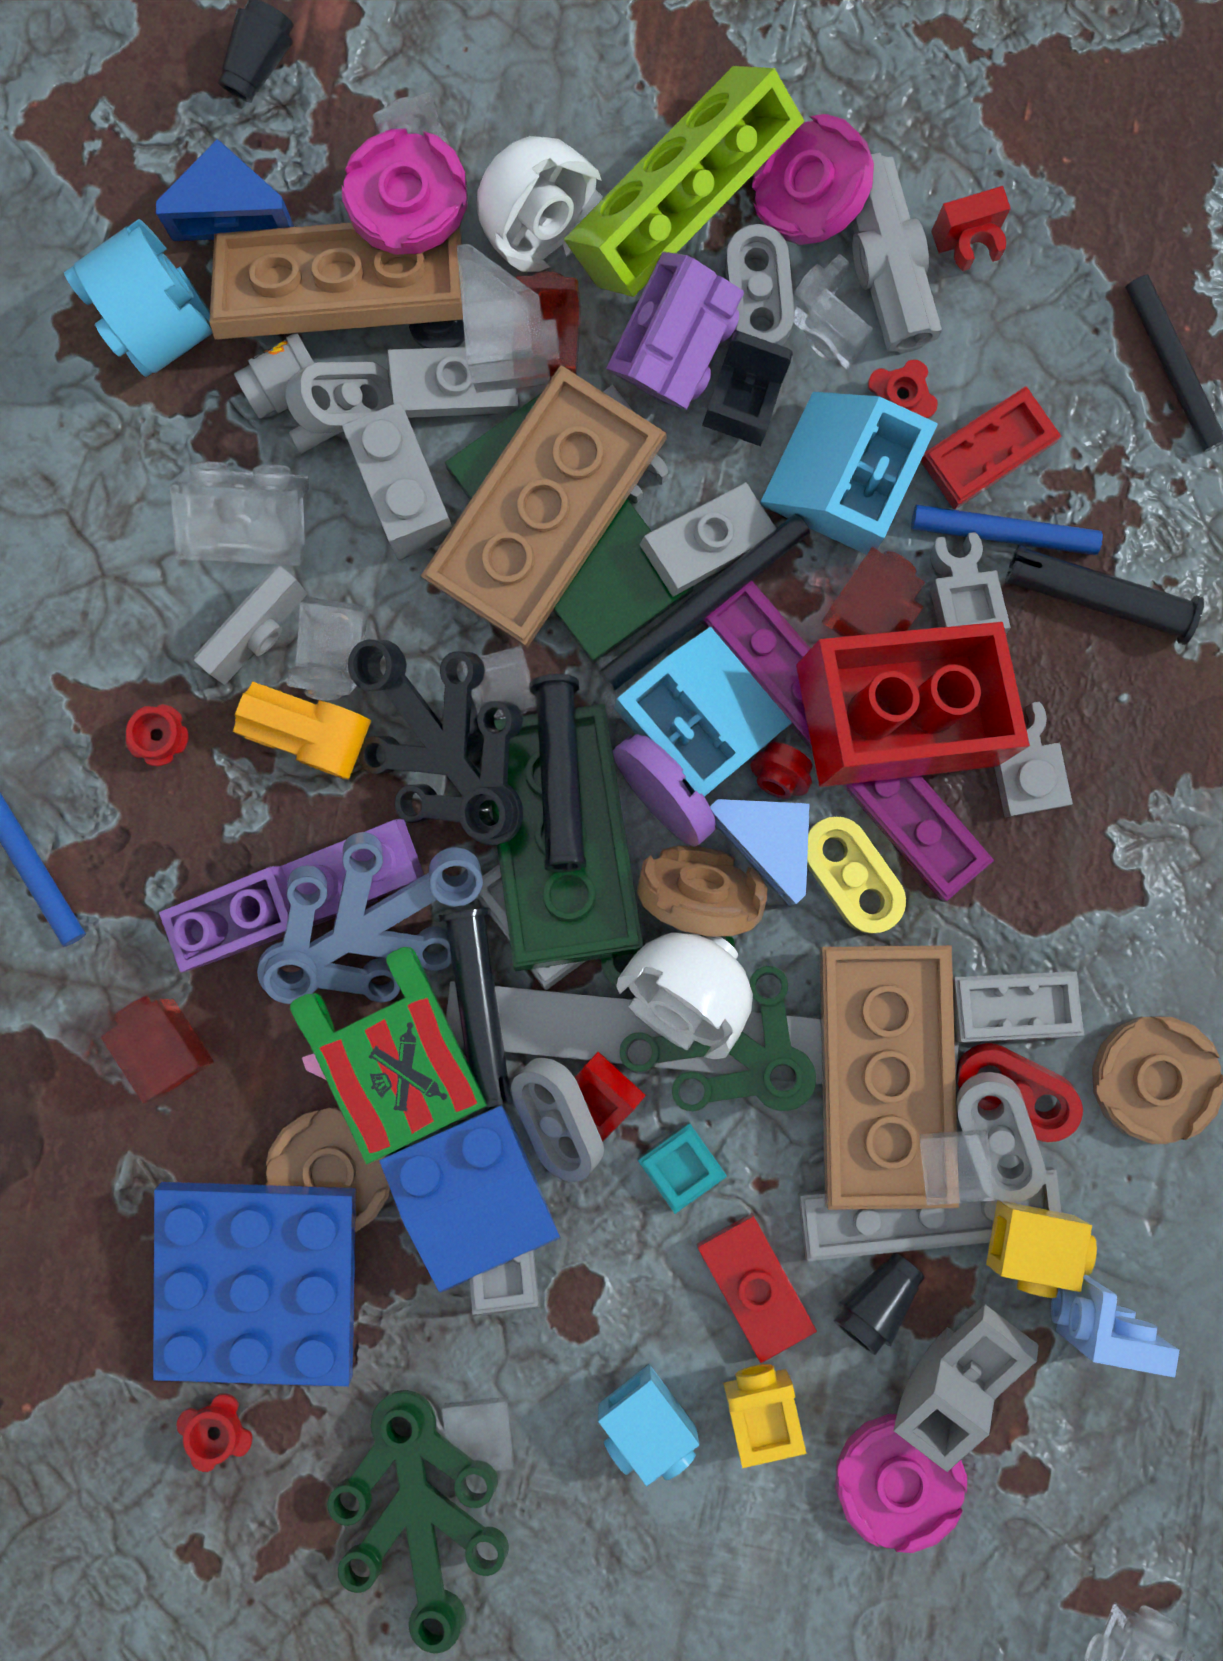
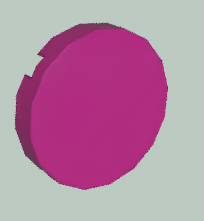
[752,114,874,245]
[342,128,468,255]
[835,1414,967,1553]

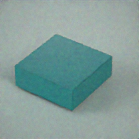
[637,1121,727,1214]

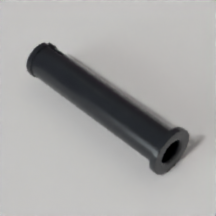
[1005,545,1204,645]
[529,674,587,873]
[438,908,513,1108]

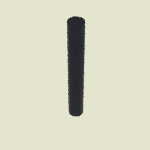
[1125,274,1223,452]

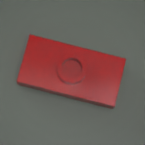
[920,386,1062,510]
[696,1213,817,1363]

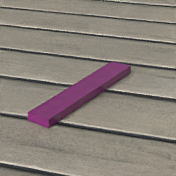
[701,581,994,902]

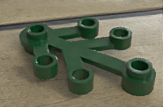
[601,935,816,1112]
[327,1390,509,1653]

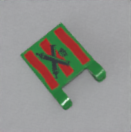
[290,947,487,1165]

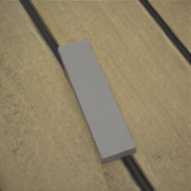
[798,1167,1062,1261]

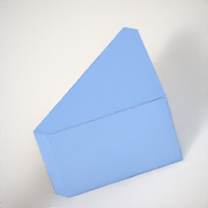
[710,799,809,906]

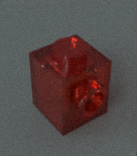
[822,547,926,637]
[101,996,214,1103]

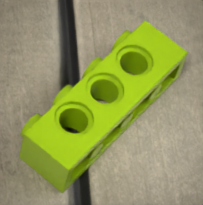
[563,66,805,297]

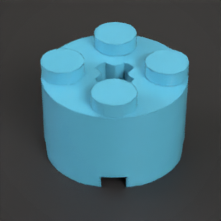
[64,219,213,377]

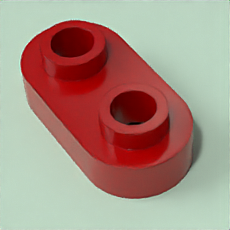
[956,1043,1083,1142]

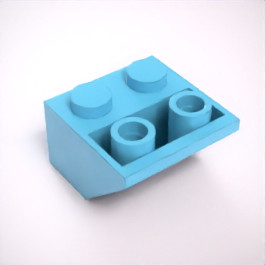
[760,392,938,557]
[614,627,792,797]

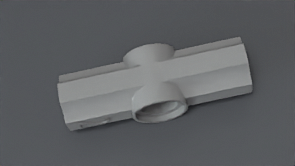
[851,153,942,354]

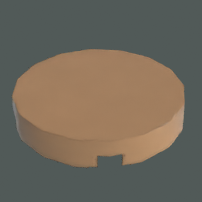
[637,846,767,937]
[1092,1016,1223,1144]
[266,1107,392,1232]

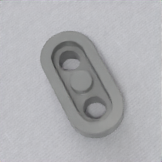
[725,224,794,346]
[286,362,391,434]
[511,1058,604,1182]
[956,1072,1046,1203]

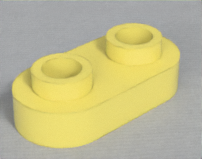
[807,817,906,934]

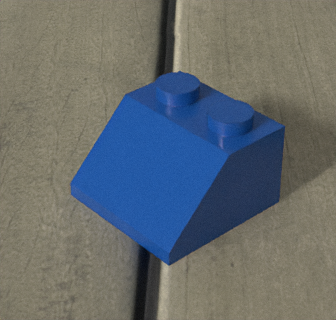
[379,1105,561,1293]

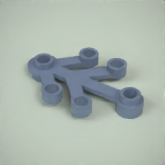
[257,832,483,1004]

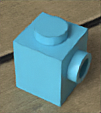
[598,1364,700,1487]

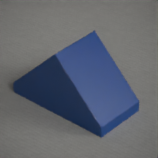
[156,139,294,241]

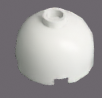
[477,136,603,272]
[616,932,753,1059]

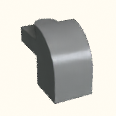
[893,1304,1039,1472]

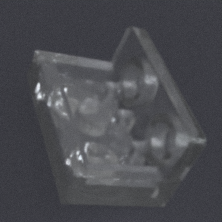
[170,461,309,566]

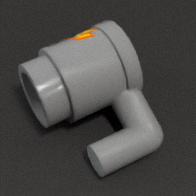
[234,333,340,454]

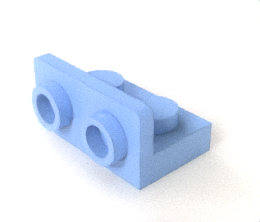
[1051,1275,1179,1378]

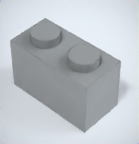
[342,402,452,560]

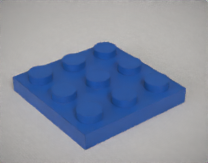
[153,1182,356,1387]

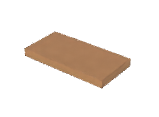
[209,223,466,340]
[421,365,667,648]
[820,945,959,1210]

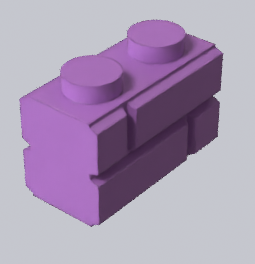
[606,252,744,410]

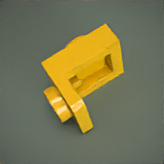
[723,1364,807,1468]

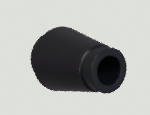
[218,0,294,103]
[833,1253,925,1355]

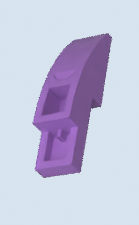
[159,819,424,973]

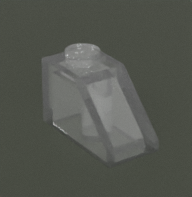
[457,244,560,393]

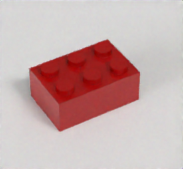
[796,622,1030,787]

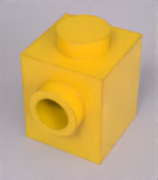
[986,1200,1097,1298]

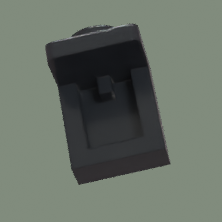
[702,331,793,447]

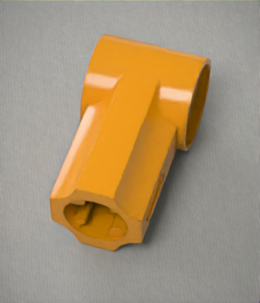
[233,681,371,780]

